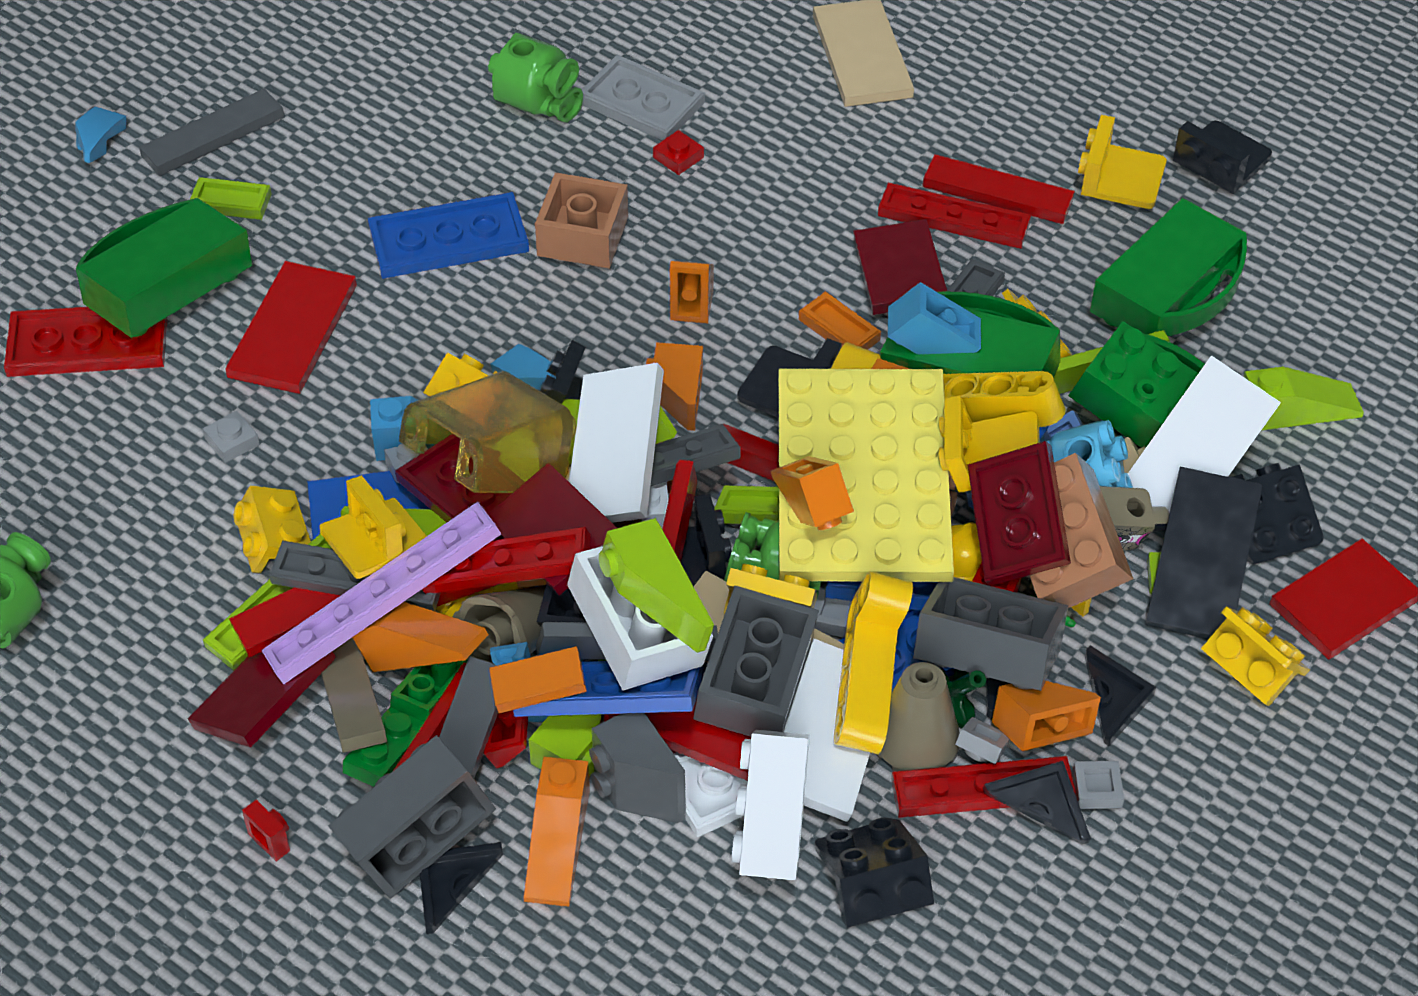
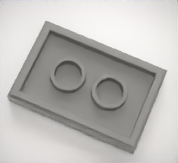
[582,55,705,141]

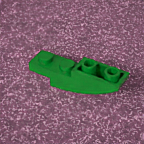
[343,659,468,787]

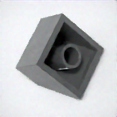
[589,713,686,823]

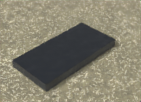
[1145,466,1263,639]

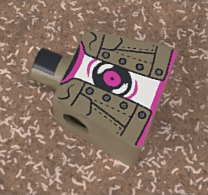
[1100,486,1169,551]

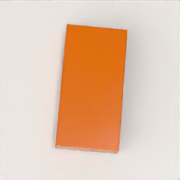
[799,291,881,350]
[489,646,587,713]

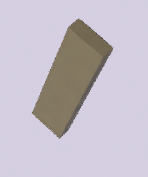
[321,638,387,753]

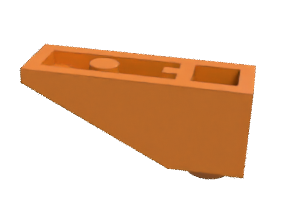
[352,602,489,672]
[524,757,590,907]

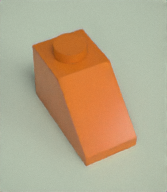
[670,261,714,324]
[646,342,703,431]
[771,456,854,530]
[992,681,1101,751]

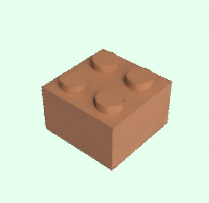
[535,172,628,269]

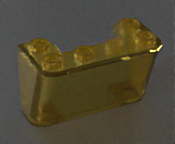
[399,371,576,493]

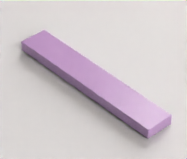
[261,502,501,684]

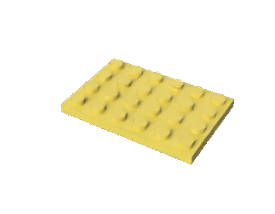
[778,369,954,582]

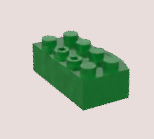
[76,198,252,338]
[1090,198,1247,336]
[880,291,1061,378]
[1068,321,1205,448]

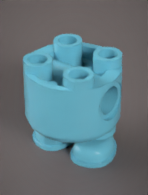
[1042,420,1133,488]

